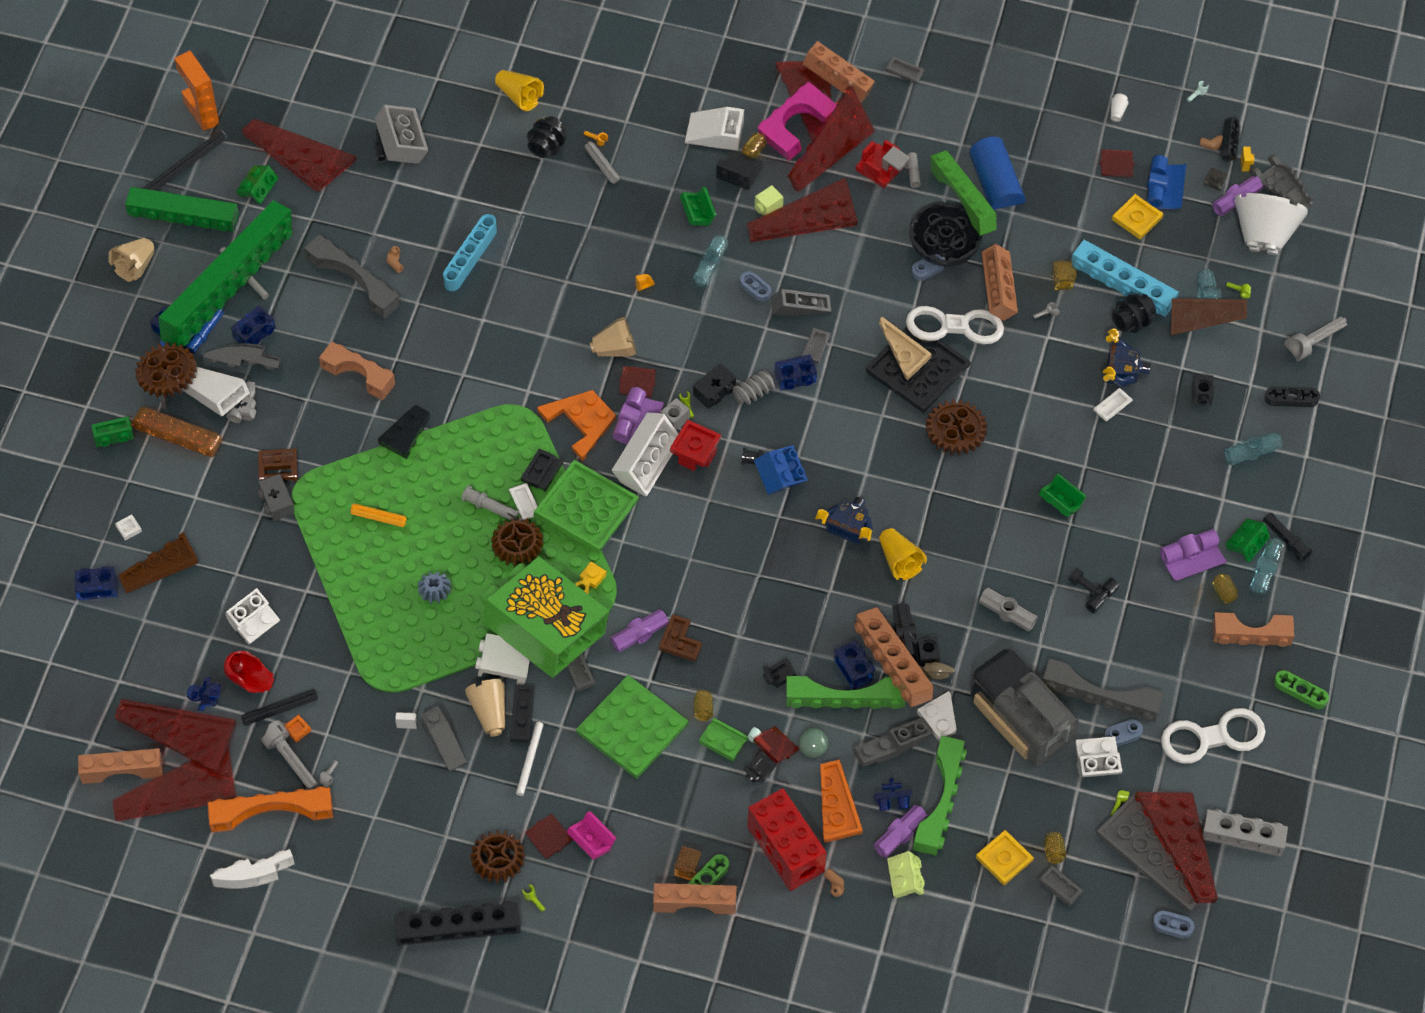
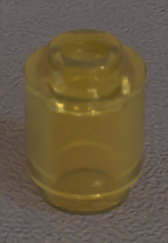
[742,133,767,158]
[1212,573,1238,604]
[693,691,713,722]
[1044,832,1066,864]

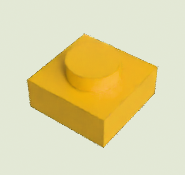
[1240,146,1254,172]

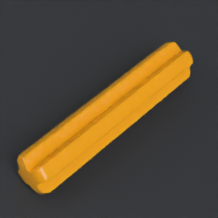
[350,503,407,527]

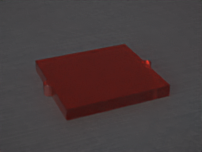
[1099,150,1135,177]
[619,366,656,398]
[753,726,799,764]
[525,814,573,859]

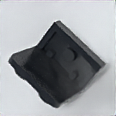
[716,150,763,190]

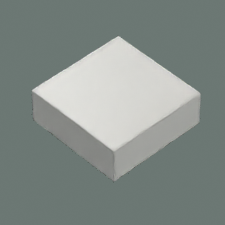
[115,514,142,541]
[396,712,417,729]

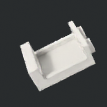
[475,633,530,685]

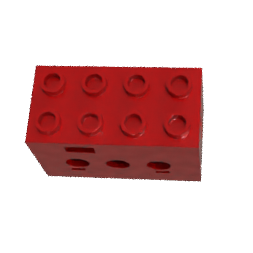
[747,788,827,891]

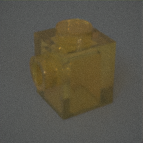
[1051,260,1077,290]

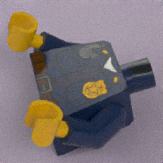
[1103,329,1151,388]
[815,497,873,545]

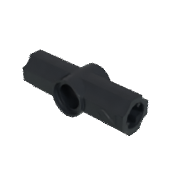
[892,603,919,660]

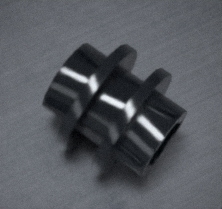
[527,116,566,158]
[1112,293,1156,333]

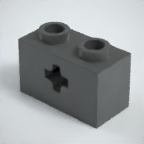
[257,474,295,522]

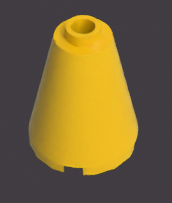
[495,70,544,111]
[879,528,927,580]

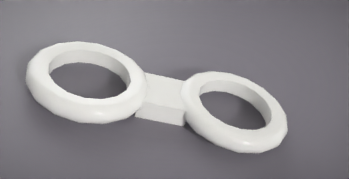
[906,306,1004,345]
[1161,708,1265,764]

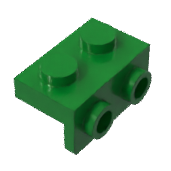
[236,165,278,204]
[680,187,716,226]
[91,416,134,447]
[1039,474,1086,517]
[1225,519,1270,562]

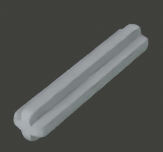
[585,141,620,184]

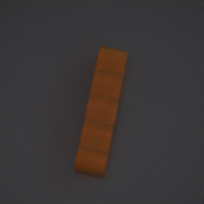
[131,407,223,457]

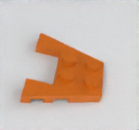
[537,390,616,461]

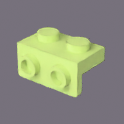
[887,851,925,898]

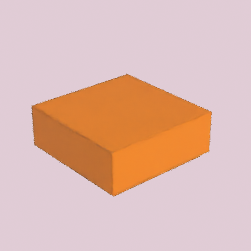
[284,714,311,742]

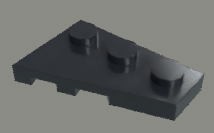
[378,405,430,459]

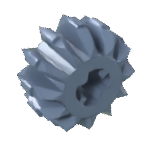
[418,570,451,604]

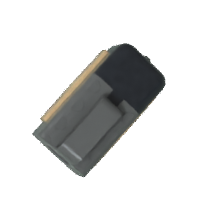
[970,649,1079,767]

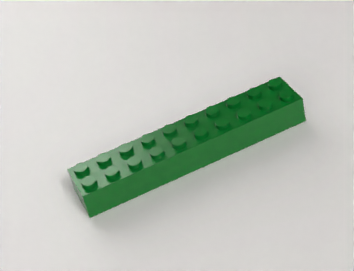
[158,200,293,348]

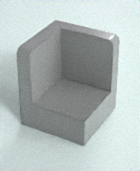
[882,146,911,172]

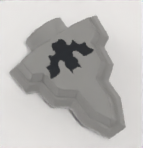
[226,381,257,423]

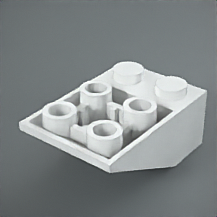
[685,107,744,151]

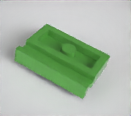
[699,718,748,762]

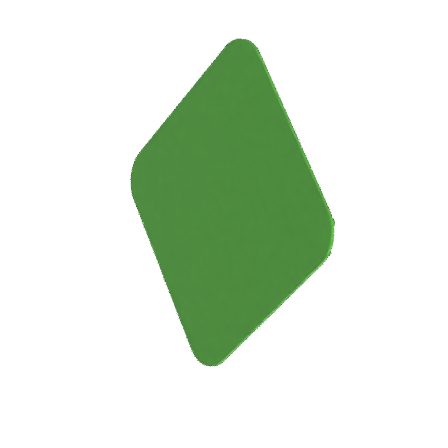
[291,404,617,693]

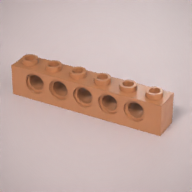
[854,607,933,707]

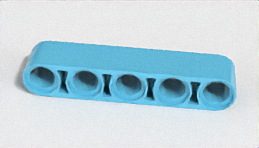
[443,214,497,291]

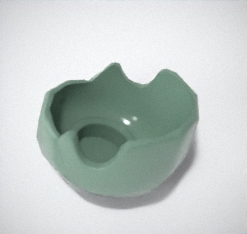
[798,728,828,758]

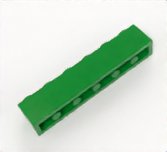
[125,187,239,232]

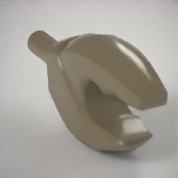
[919,662,954,679]

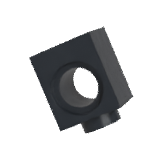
[1192,375,1214,405]
[917,636,940,666]

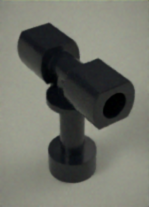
[1068,568,1119,614]

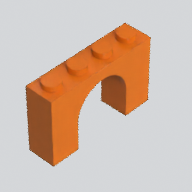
[174,51,219,131]

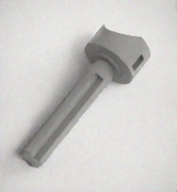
[1284,317,1347,362]
[260,720,318,790]

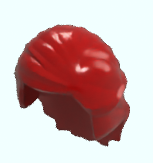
[224,651,274,693]

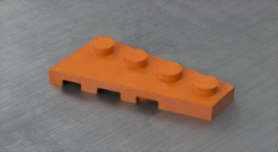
[820,759,863,843]

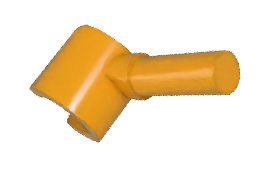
[584,131,608,146]

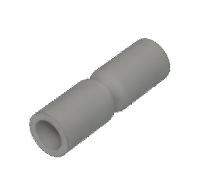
[907,152,921,188]

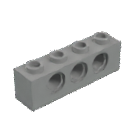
[1201,809,1288,857]

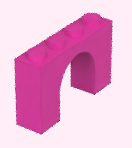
[757,82,840,161]

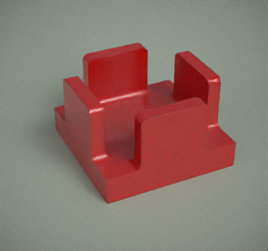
[855,140,904,188]
[670,420,721,471]

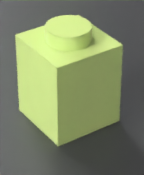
[754,185,784,218]

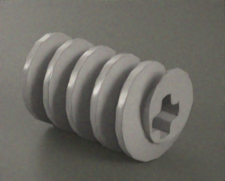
[733,369,775,405]

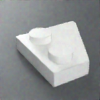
[917,691,957,743]

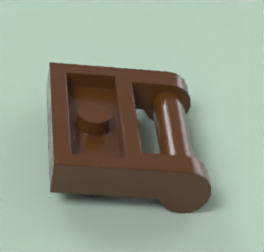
[258,448,298,482]

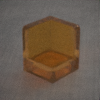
[674,846,701,880]

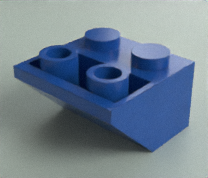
[754,445,808,495]

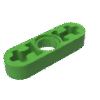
[1274,670,1329,709]
[688,854,729,885]

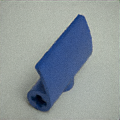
[1147,155,1186,210]

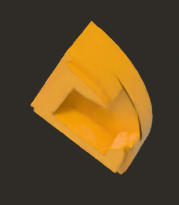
[635,274,655,291]

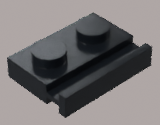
[521,449,563,492]

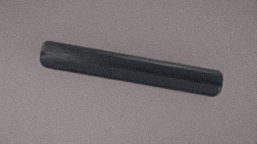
[241,689,318,726]

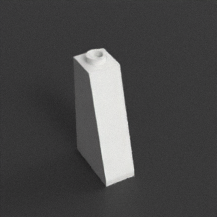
[181,367,250,416]

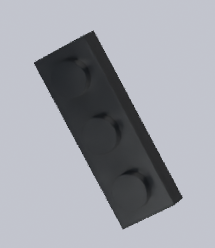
[510,685,535,743]

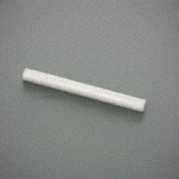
[516,722,544,796]

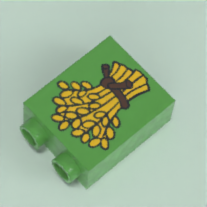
[482,557,609,678]

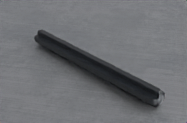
[142,130,227,191]

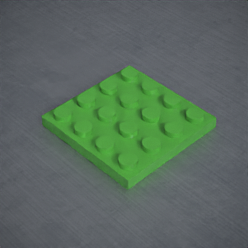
[533,460,639,554]
[576,675,688,779]

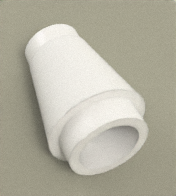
[1110,94,1129,122]

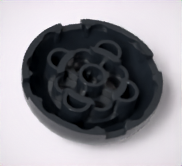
[909,201,983,267]

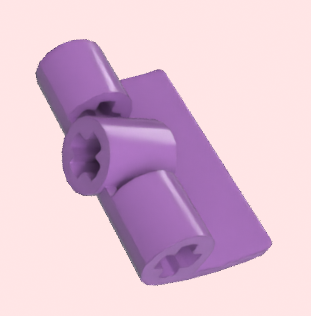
[612,387,664,445]
[1160,529,1227,581]

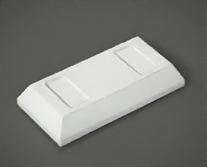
[1093,388,1133,422]
[509,483,538,521]

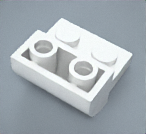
[225,588,280,645]
[1075,736,1122,778]

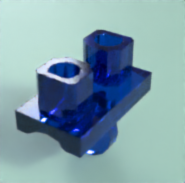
[186,677,221,711]
[874,777,912,811]

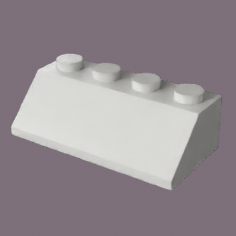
[612,413,679,496]

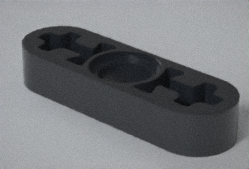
[1221,116,1240,162]
[1264,387,1320,407]

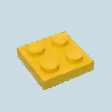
[1112,194,1163,240]
[976,830,1034,886]

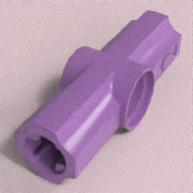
[1212,176,1263,216]
[610,609,669,652]
[874,805,928,858]

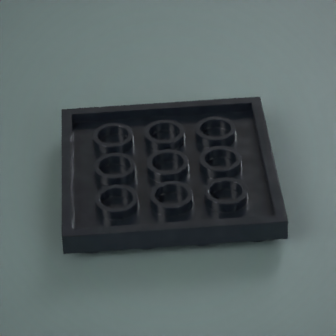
[865,322,971,413]

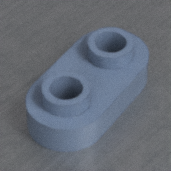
[912,254,945,281]
[740,271,772,302]
[1104,720,1143,747]
[1153,911,1195,939]

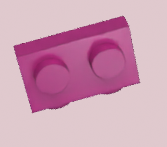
[567,811,616,860]

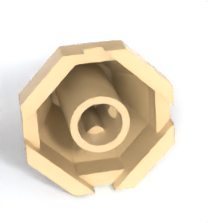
[109,238,154,282]
[590,316,636,357]

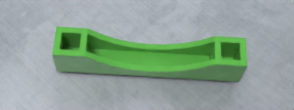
[931,150,997,236]
[786,676,906,709]
[913,736,967,856]

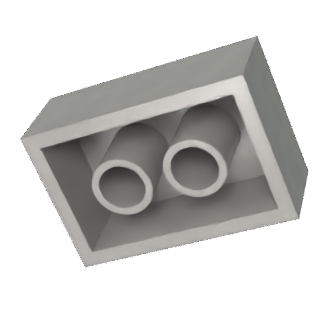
[375,105,429,164]

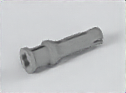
[461,485,519,521]

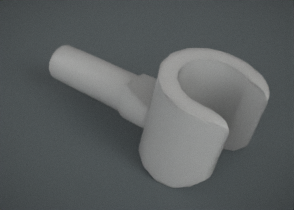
[1033,302,1060,319]
[320,760,338,787]

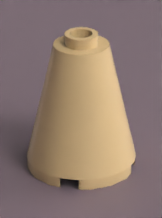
[465,679,505,737]

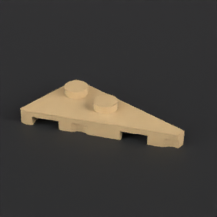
[879,317,932,380]

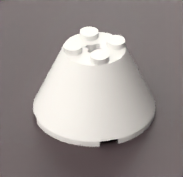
[1235,193,1308,255]

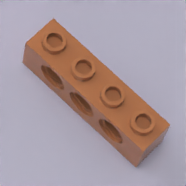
[803,41,875,104]
[982,244,1018,321]

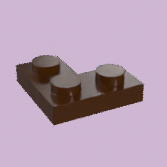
[659,614,702,662]

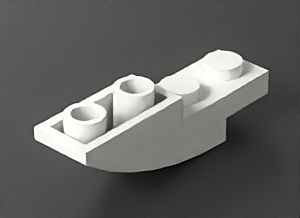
[210,849,295,889]

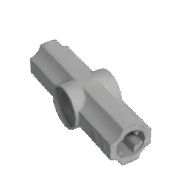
[979,588,1038,632]

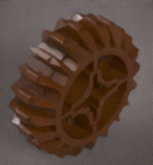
[491,517,543,568]
[470,829,525,884]

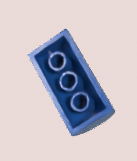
[969,137,1026,210]

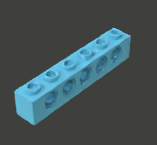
[1071,240,1179,317]

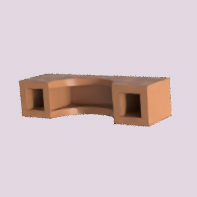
[319,341,395,400]
[1212,612,1294,647]
[78,748,163,784]
[653,883,736,915]

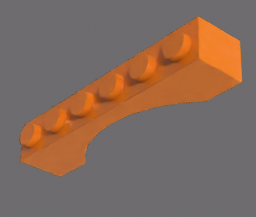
[208,787,333,833]

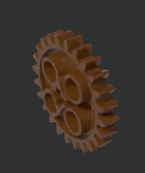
[135,342,197,398]
[926,399,987,456]

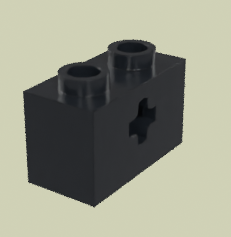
[693,364,736,409]

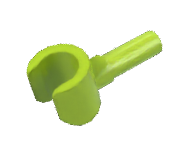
[1226,282,1251,299]
[679,391,694,418]
[1110,790,1129,816]
[522,884,545,912]

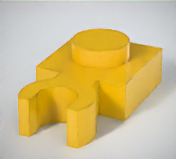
[576,562,607,594]

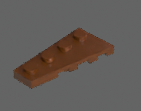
[1171,298,1247,335]
[118,532,199,594]

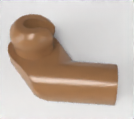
[1199,135,1223,150]
[387,246,404,273]
[824,868,844,897]

